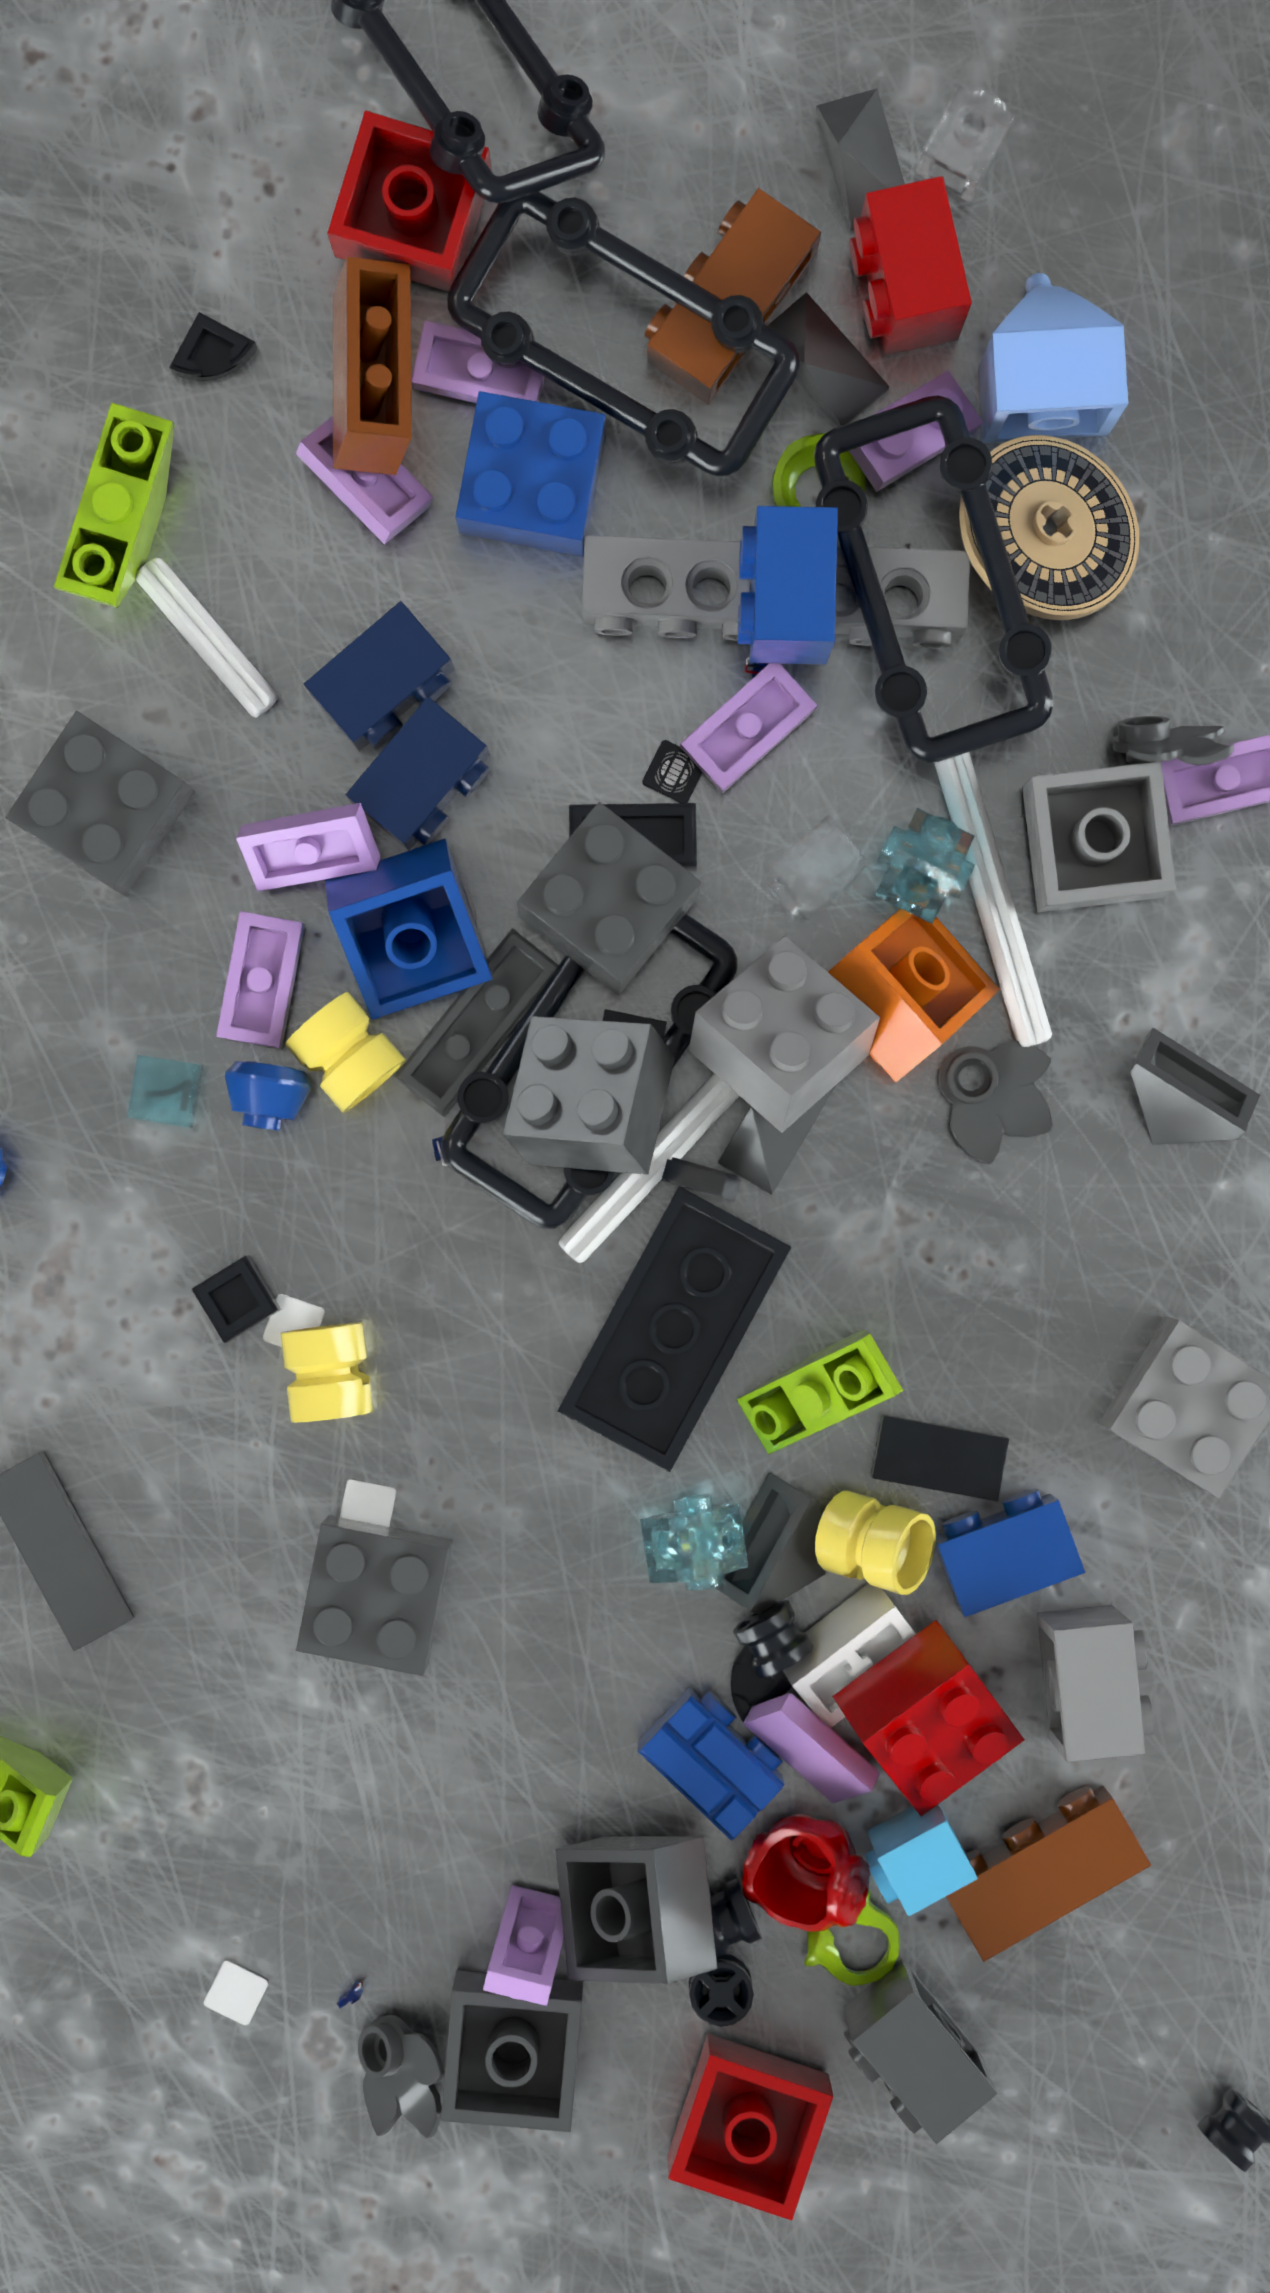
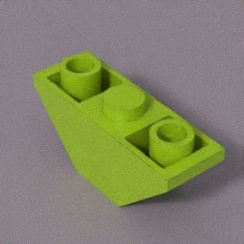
[54,402,175,608]
[737,1329,903,1454]
[0,1736,73,1857]

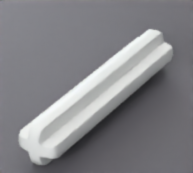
[136,557,278,718]

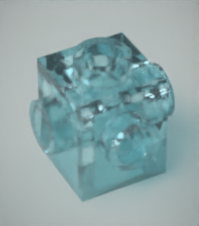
[874,808,975,924]
[640,1494,748,1590]

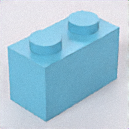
[864,1804,978,1917]

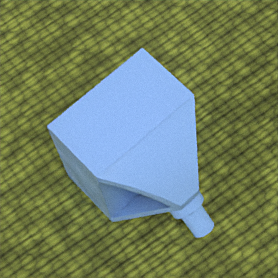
[978,273,1128,443]

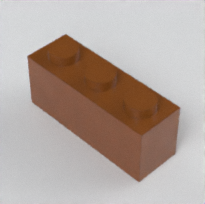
[644,188,821,405]
[333,256,412,475]
[946,1786,1152,1962]

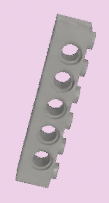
[582,535,970,649]

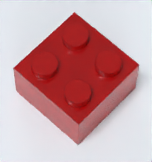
[327,110,492,292]
[849,176,972,356]
[832,1620,1025,1817]
[667,2033,834,2221]

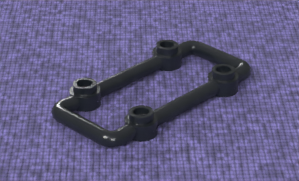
[330,0,605,204]
[447,191,800,477]
[814,395,1054,763]
[441,913,738,1229]

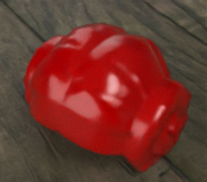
[742,1813,870,1932]

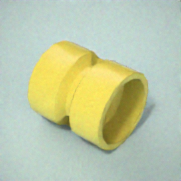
[285,992,406,1113]
[280,1322,374,1423]
[815,1490,936,1595]

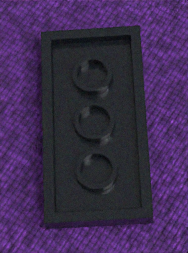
[557,1186,791,1472]

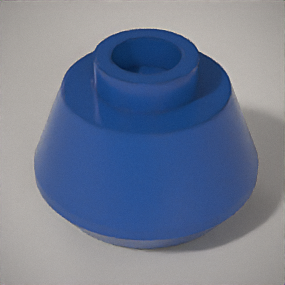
[225,1061,312,1131]

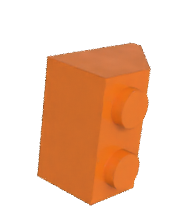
[828,895,1000,1082]

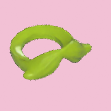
[804,1889,900,1986]

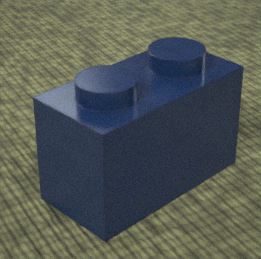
[303,601,455,751]
[345,697,490,851]

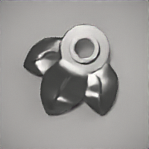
[1112,716,1234,766]
[939,1041,1053,1164]
[358,2015,444,2138]

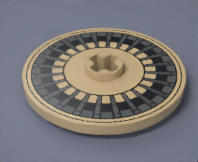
[959,435,1140,620]

